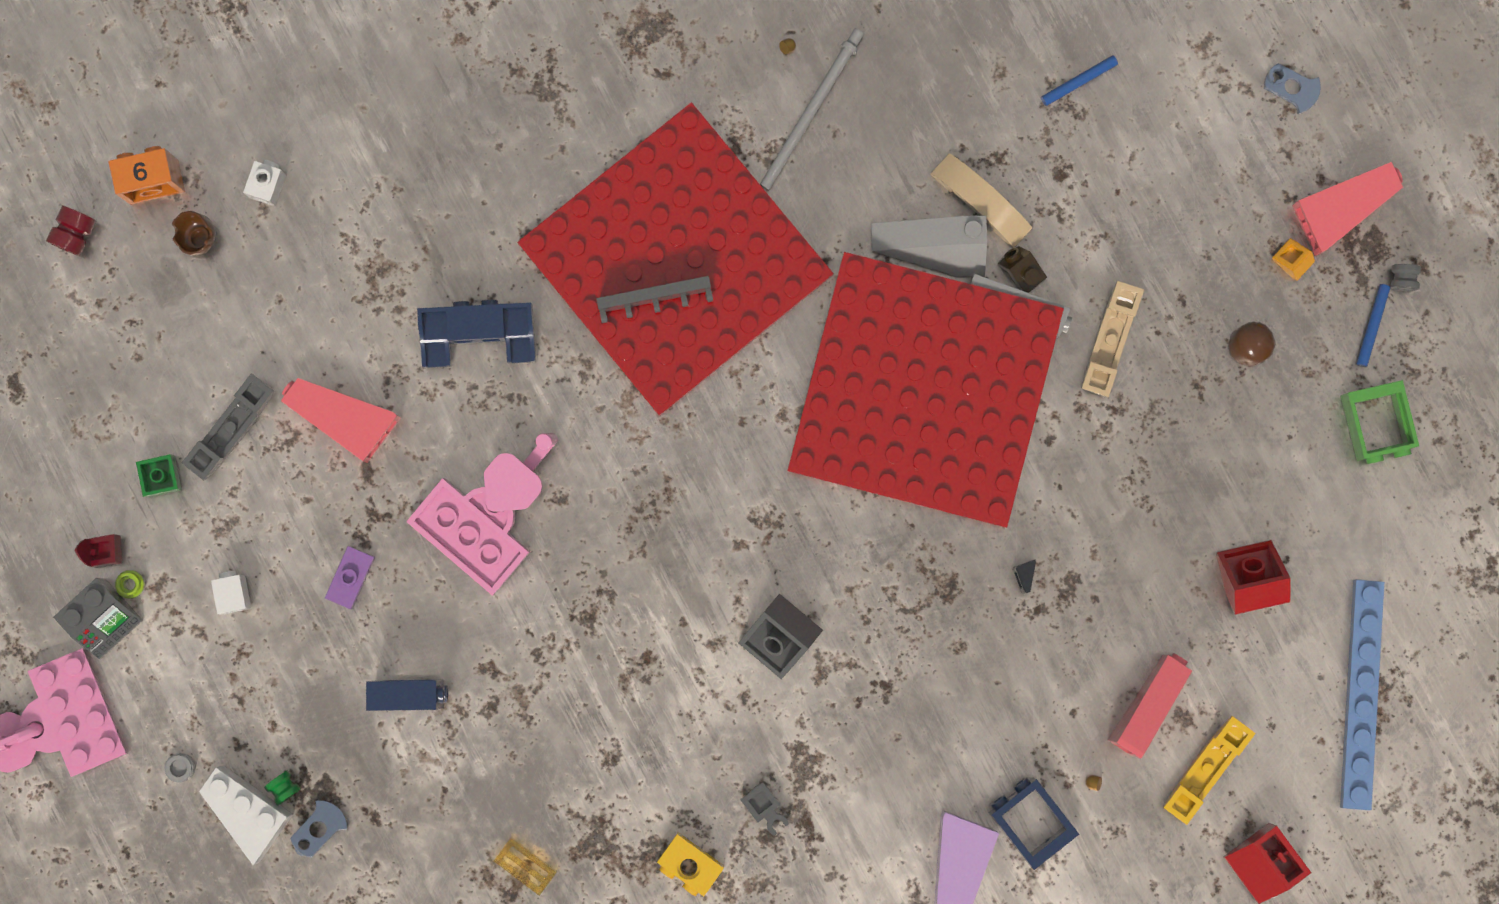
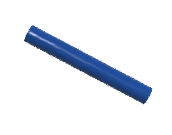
[1041,55,1118,106]
[1356,284,1390,367]

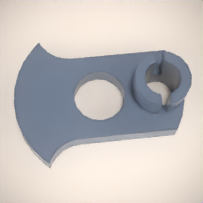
[1264,63,1321,114]
[290,801,347,858]

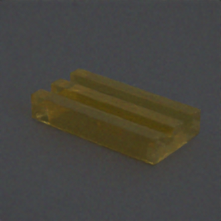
[494,837,557,896]

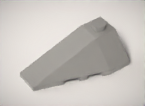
[871,216,987,278]

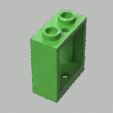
[1341,380,1419,464]

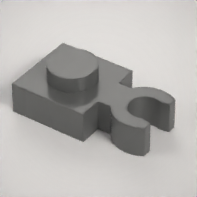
[740,782,789,836]

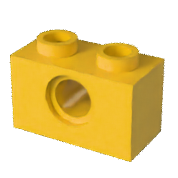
[657,832,724,897]

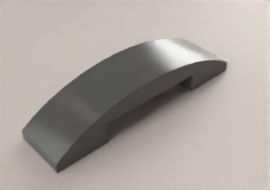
[182,373,274,481]

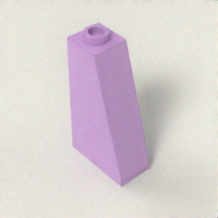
[934,810,999,904]

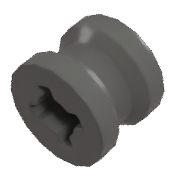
[1390,264,1421,291]

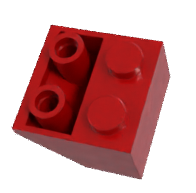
[1223,823,1312,904]

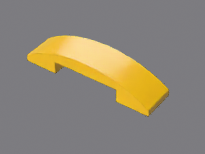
[1163,716,1256,825]

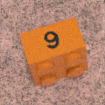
[108,146,185,205]

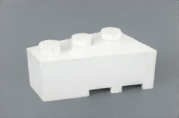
[199,766,293,865]

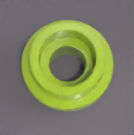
[115,570,145,599]

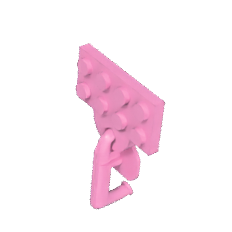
[406,433,558,596]
[0,648,127,777]

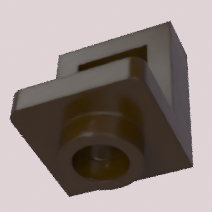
[998,246,1047,293]

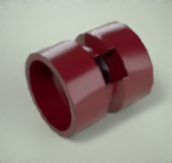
[46,205,96,257]

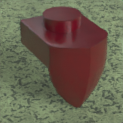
[74,534,122,568]

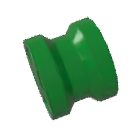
[264,770,301,806]

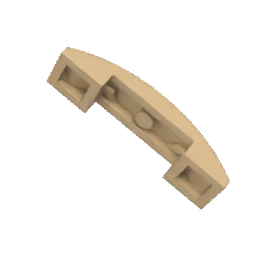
[930,153,1032,248]
[1081,281,1144,397]

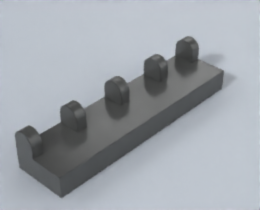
[596,276,713,323]

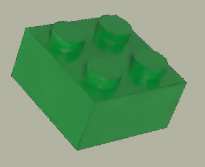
[136,454,182,498]

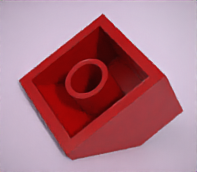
[1217,540,1291,615]

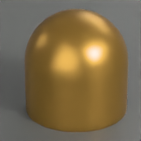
[779,38,796,54]
[1086,775,1102,791]

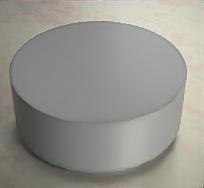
[164,753,195,783]

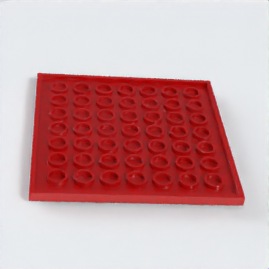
[517,102,834,417]
[787,252,1064,528]

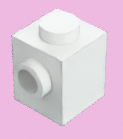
[243,160,286,207]
[211,571,252,615]

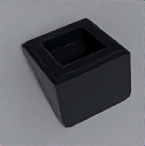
[1013,559,1036,594]

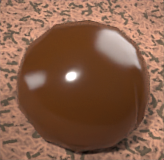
[172,210,216,256]
[1228,321,1276,367]

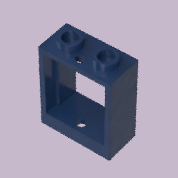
[366,680,448,711]
[988,777,1080,870]

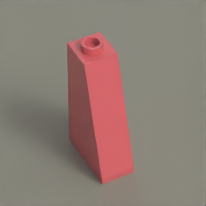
[1292,162,1403,256]
[281,378,401,463]
[1108,653,1192,759]

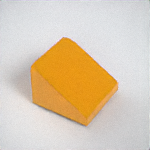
[1272,238,1315,280]

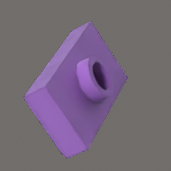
[325,546,375,610]

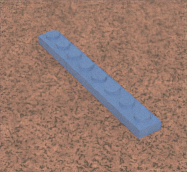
[1340,580,1385,810]

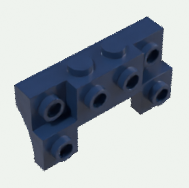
[417,300,536,368]

